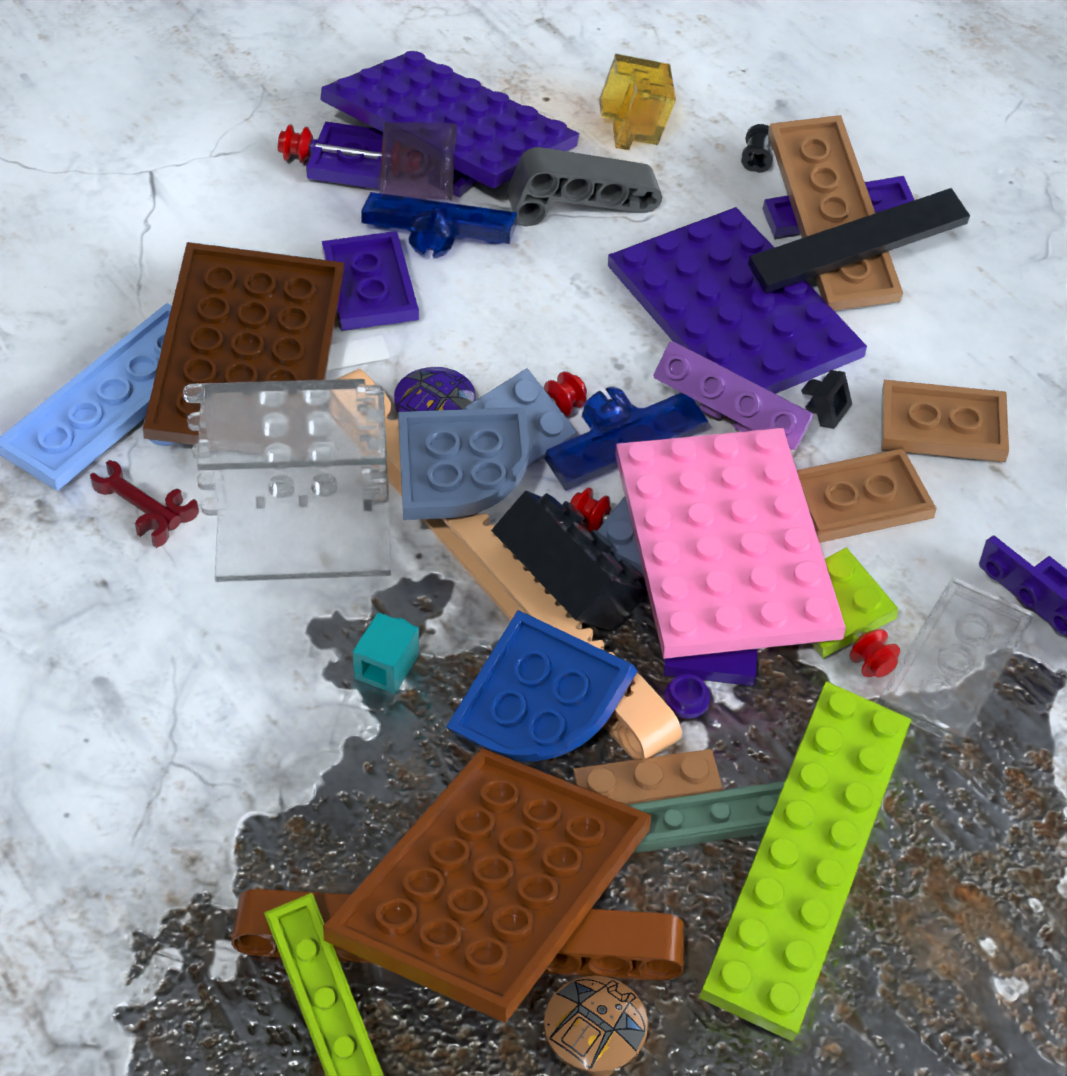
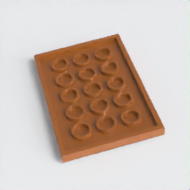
[323,748,651,1023]

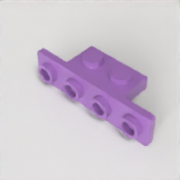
[653,341,813,450]

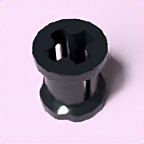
[741,124,773,173]

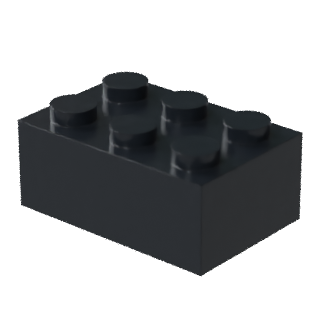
[491,490,648,631]

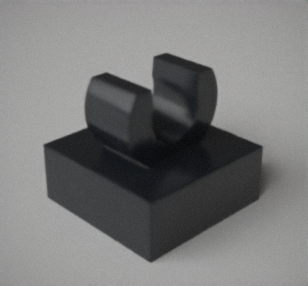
[801,370,852,429]

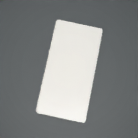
[327,335,390,371]

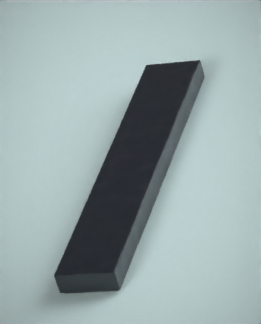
[748,188,970,293]

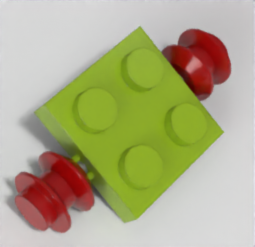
[810,547,900,677]

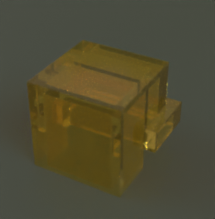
[599,53,676,150]

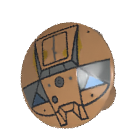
[544,976,648,1076]

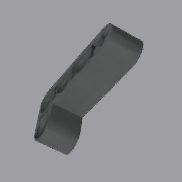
[507,147,663,227]

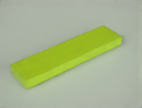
[264,893,384,1076]

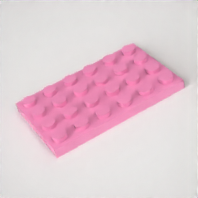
[615,428,846,659]

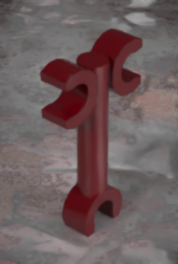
[90,460,199,548]

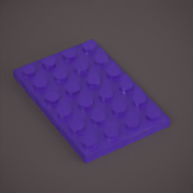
[320,51,580,188]
[608,207,867,394]

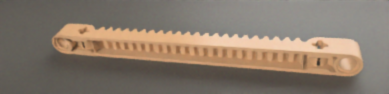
[322,369,682,760]

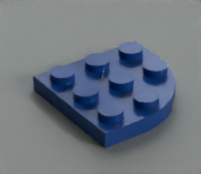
[446,610,637,762]

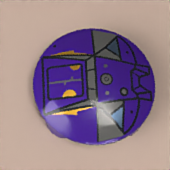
[394,367,476,413]

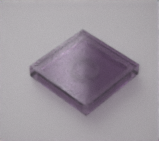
[379,122,457,201]

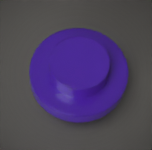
[664,674,710,719]

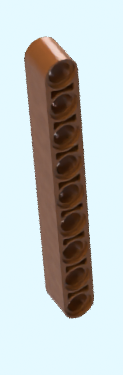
[231,889,684,981]

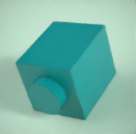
[352,612,420,694]

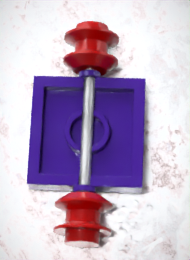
[278,121,426,189]

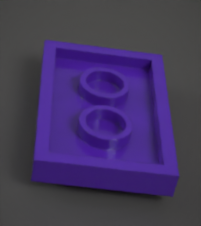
[322,231,419,331]

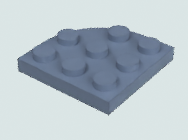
[398,407,529,520]

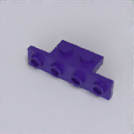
[979,535,1067,637]

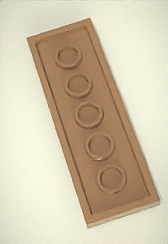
[768,115,903,311]

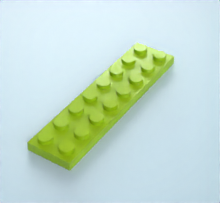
[698,681,911,1042]

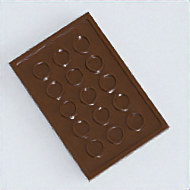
[143,242,344,460]

